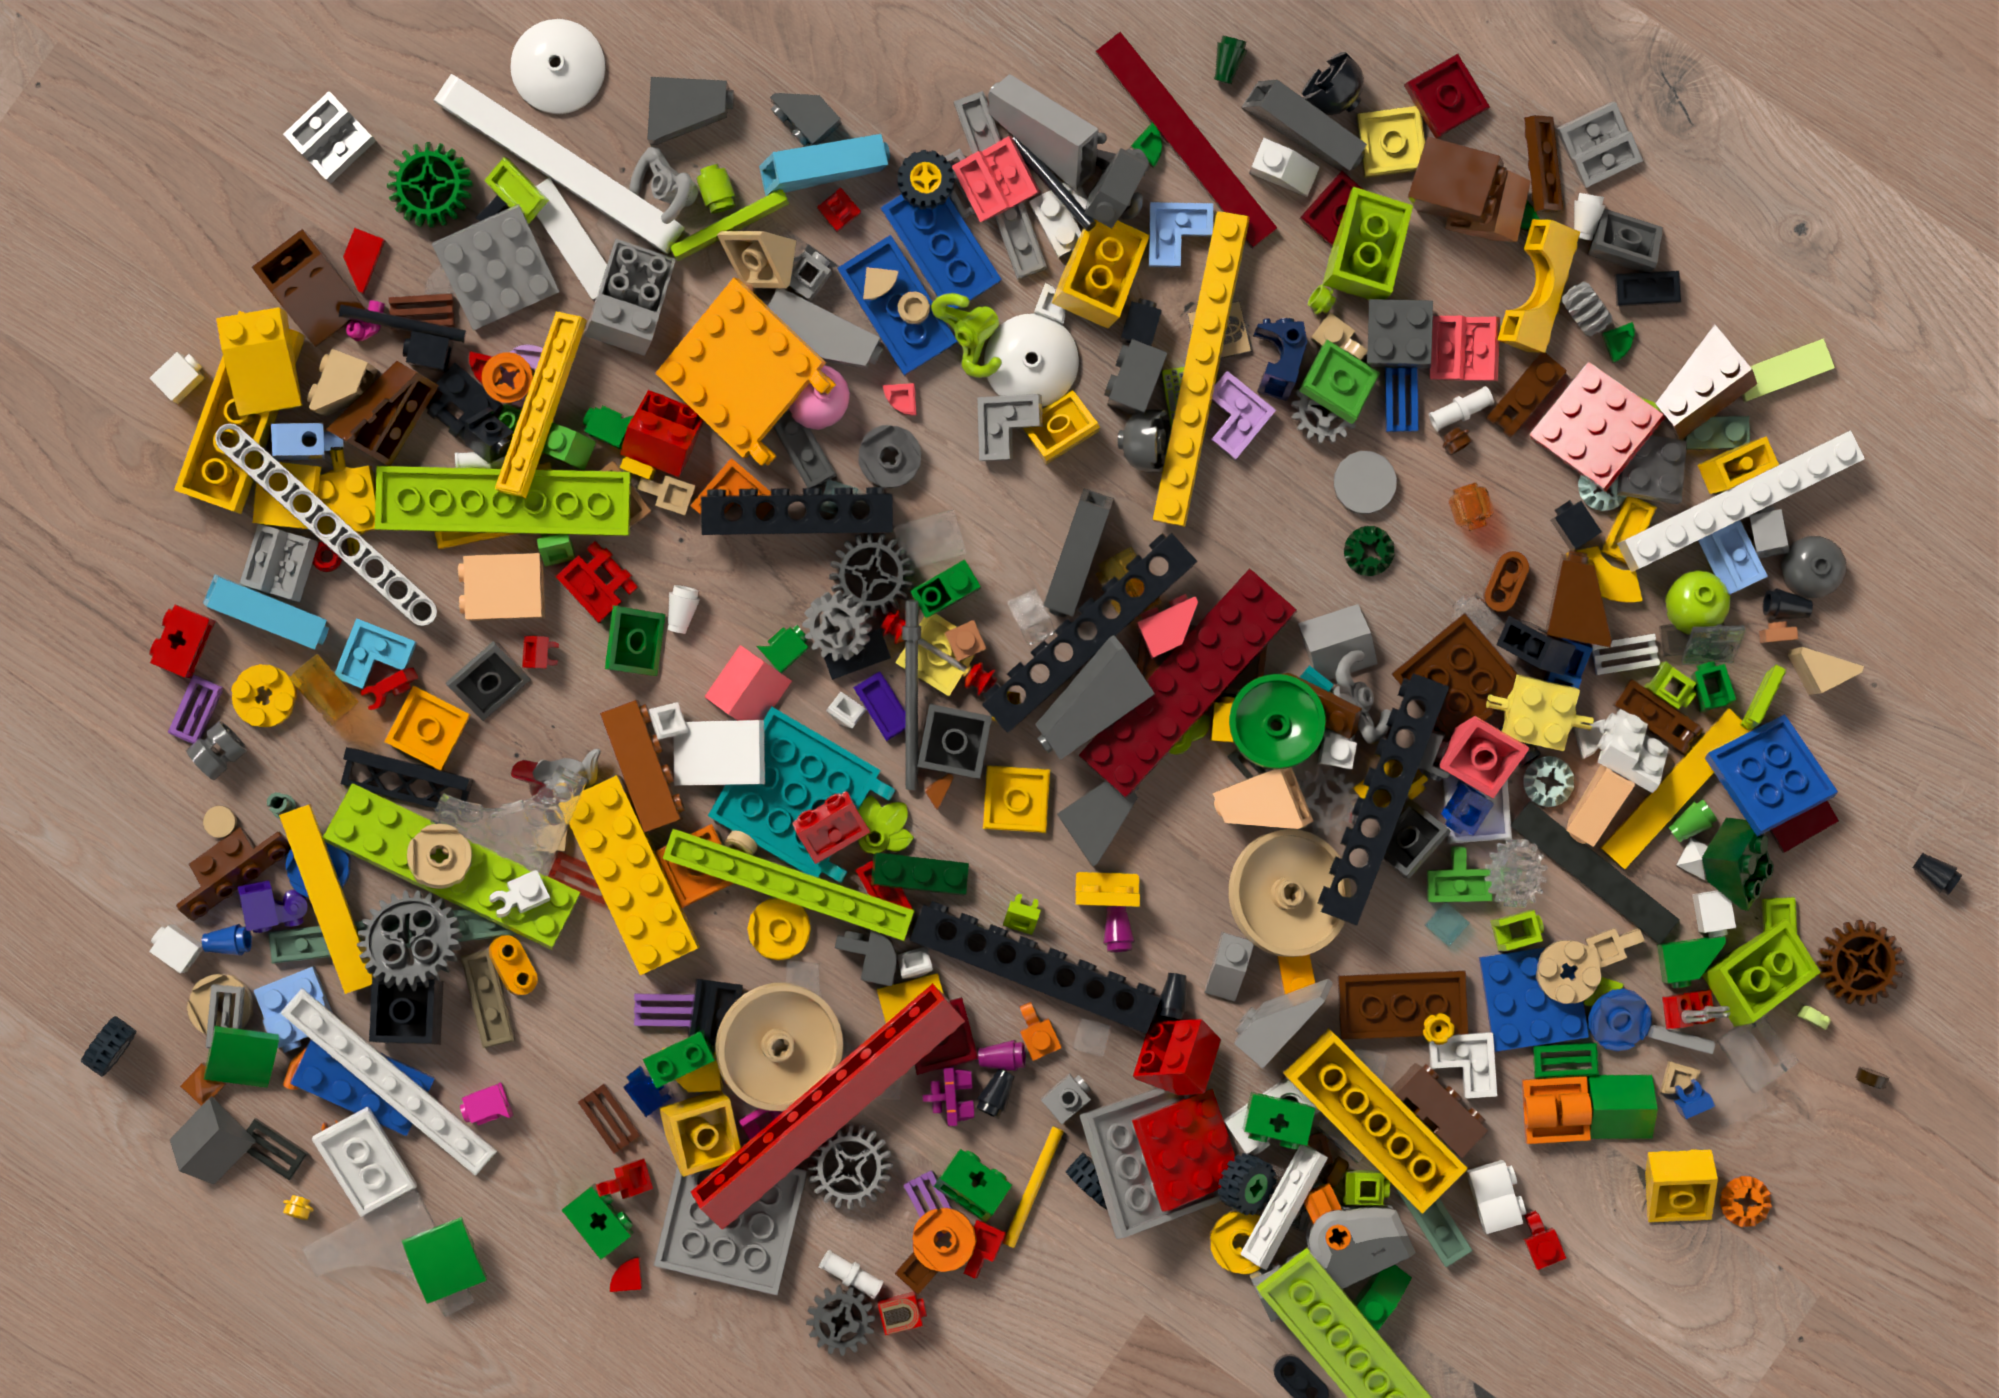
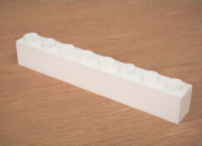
[1617,431,1865,572]

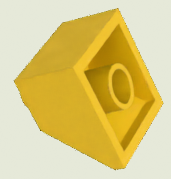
[659,1091,741,1177]
[1645,1149,1718,1222]

